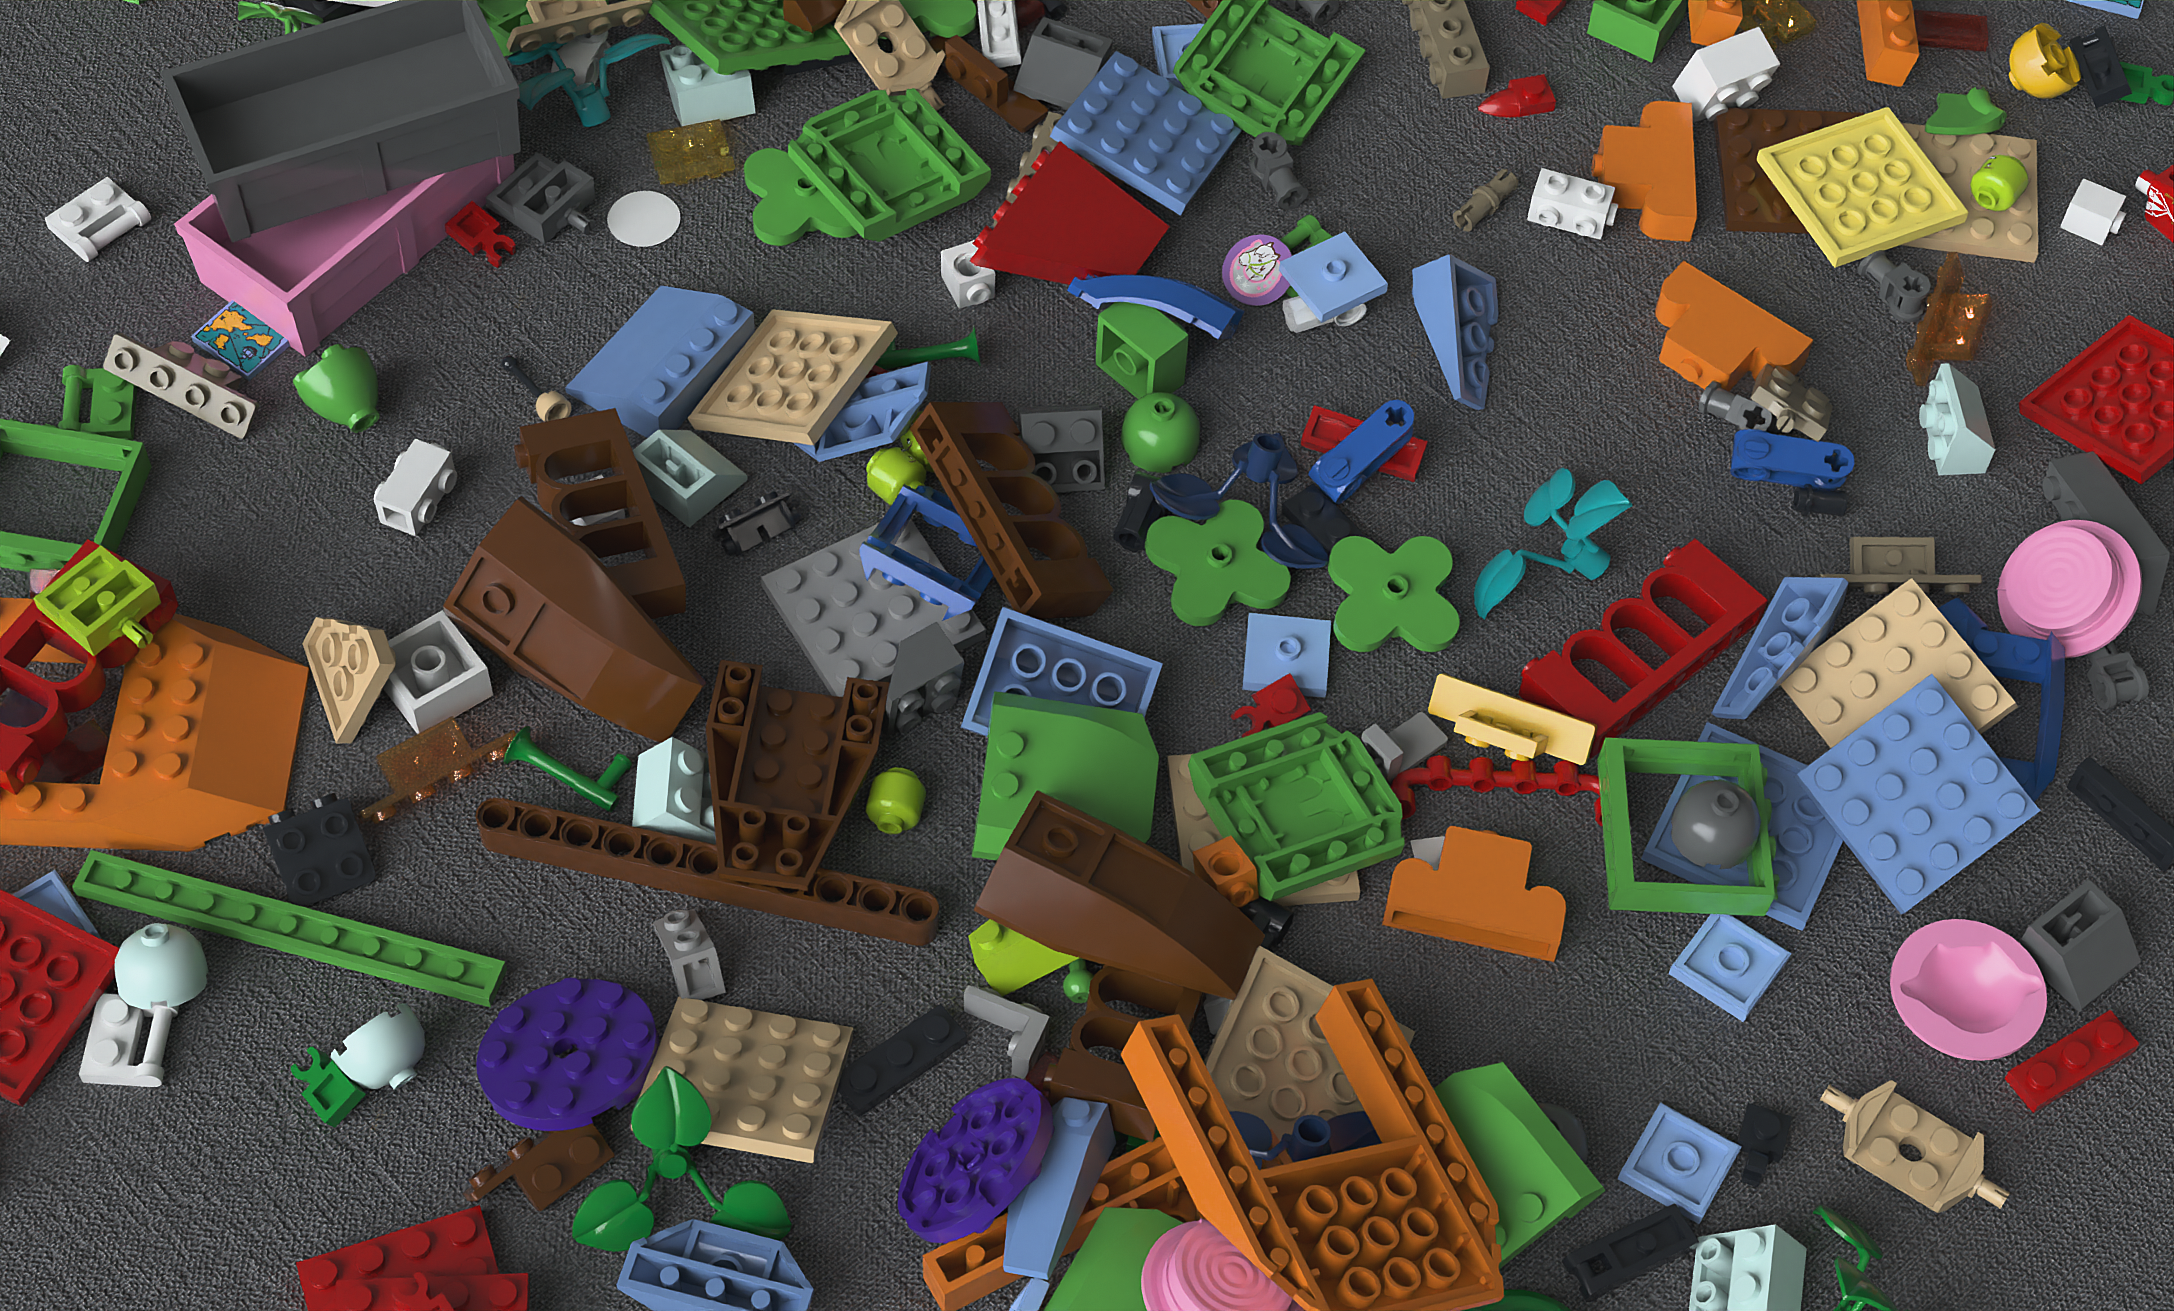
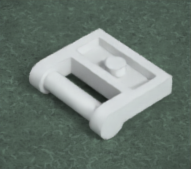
[45,177,151,262]
[79,994,180,1087]

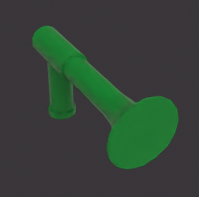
[875,324,981,369]
[504,726,632,813]

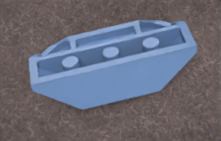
[794,362,931,462]
[616,1219,814,1311]

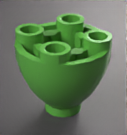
[293,344,380,433]

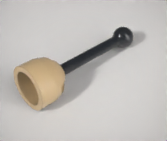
[501,356,572,422]

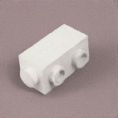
[1527,168,1619,240]
[374,439,457,536]

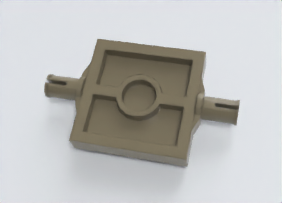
[1750,363,1833,442]

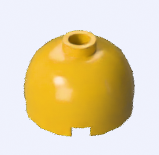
[2009,22,2081,99]

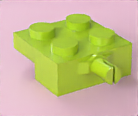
[33,545,161,656]

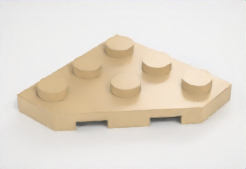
[302,617,396,744]

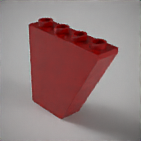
[969,141,1170,285]

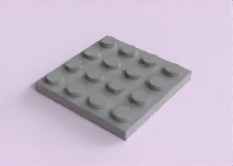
[761,519,986,697]

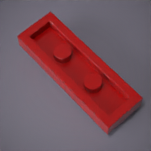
[1301,405,1428,482]
[2004,1010,2140,1113]

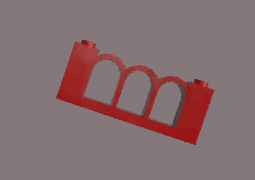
[1518,538,1768,760]
[0,539,179,795]

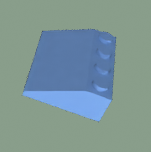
[565,286,755,438]
[960,607,1163,737]

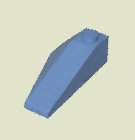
[1412,254,1499,411]
[1711,577,1849,719]
[1003,1097,1116,1280]

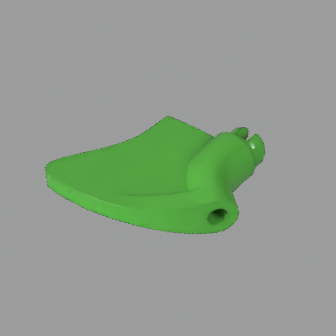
[1925,87,2007,135]

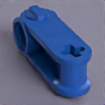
[1308,400,1414,504]
[1730,429,1855,491]

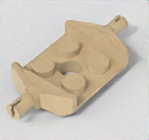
[834,0,946,111]
[1820,1080,2010,1213]

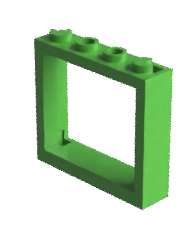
[0,418,152,577]
[1597,738,1780,916]

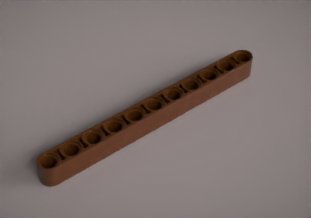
[475,797,939,946]

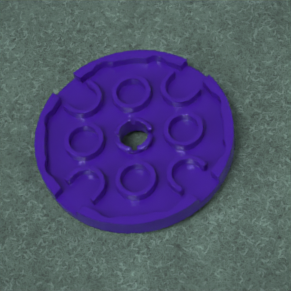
[476,977,660,1131]
[898,1078,1055,1244]

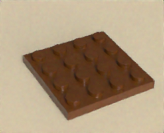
[1713,108,1864,234]

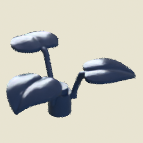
[1149,432,1329,568]
[1229,1111,1382,1170]

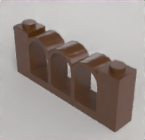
[910,402,1114,619]
[514,408,686,619]
[1042,964,1206,1142]

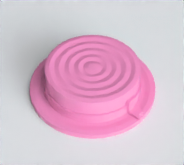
[1997,520,2142,658]
[1890,919,2047,1061]
[1141,1218,1304,1311]

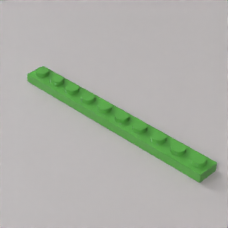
[72,850,507,1008]

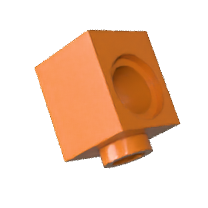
[1192,835,1259,908]

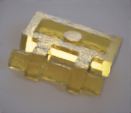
[1738,0,1816,51]
[646,119,735,186]

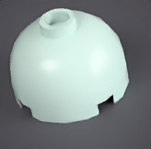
[115,923,208,1009]
[331,1003,425,1090]

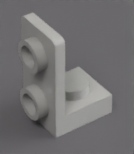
[1361,712,1448,785]
[653,909,726,1000]
[964,985,1050,1081]

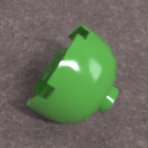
[1120,392,1200,473]

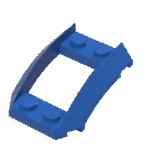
[1067,274,1245,339]
[859,484,994,621]
[1951,618,2065,802]

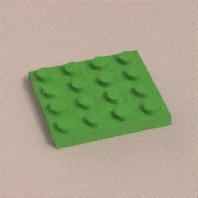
[648,0,850,75]

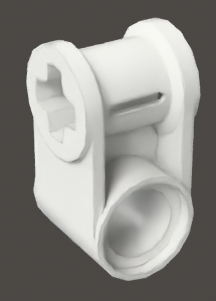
[551,31,611,86]

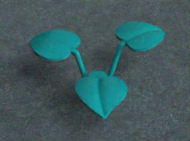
[508,33,671,127]
[1474,468,1633,620]

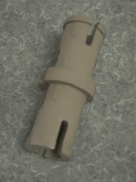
[1453,169,1519,232]

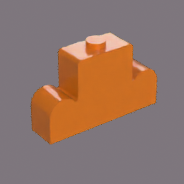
[1592,101,1697,242]
[1655,260,1813,391]
[1382,826,1566,962]

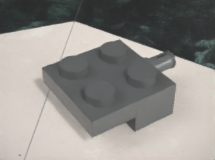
[485,152,596,244]

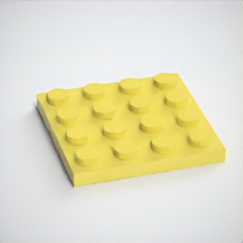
[1757,107,1969,268]

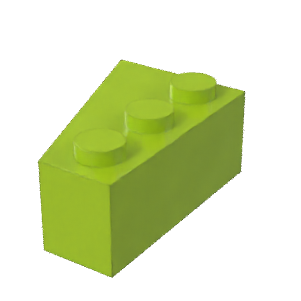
[968,919,1079,997]

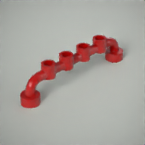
[1390,755,1630,826]

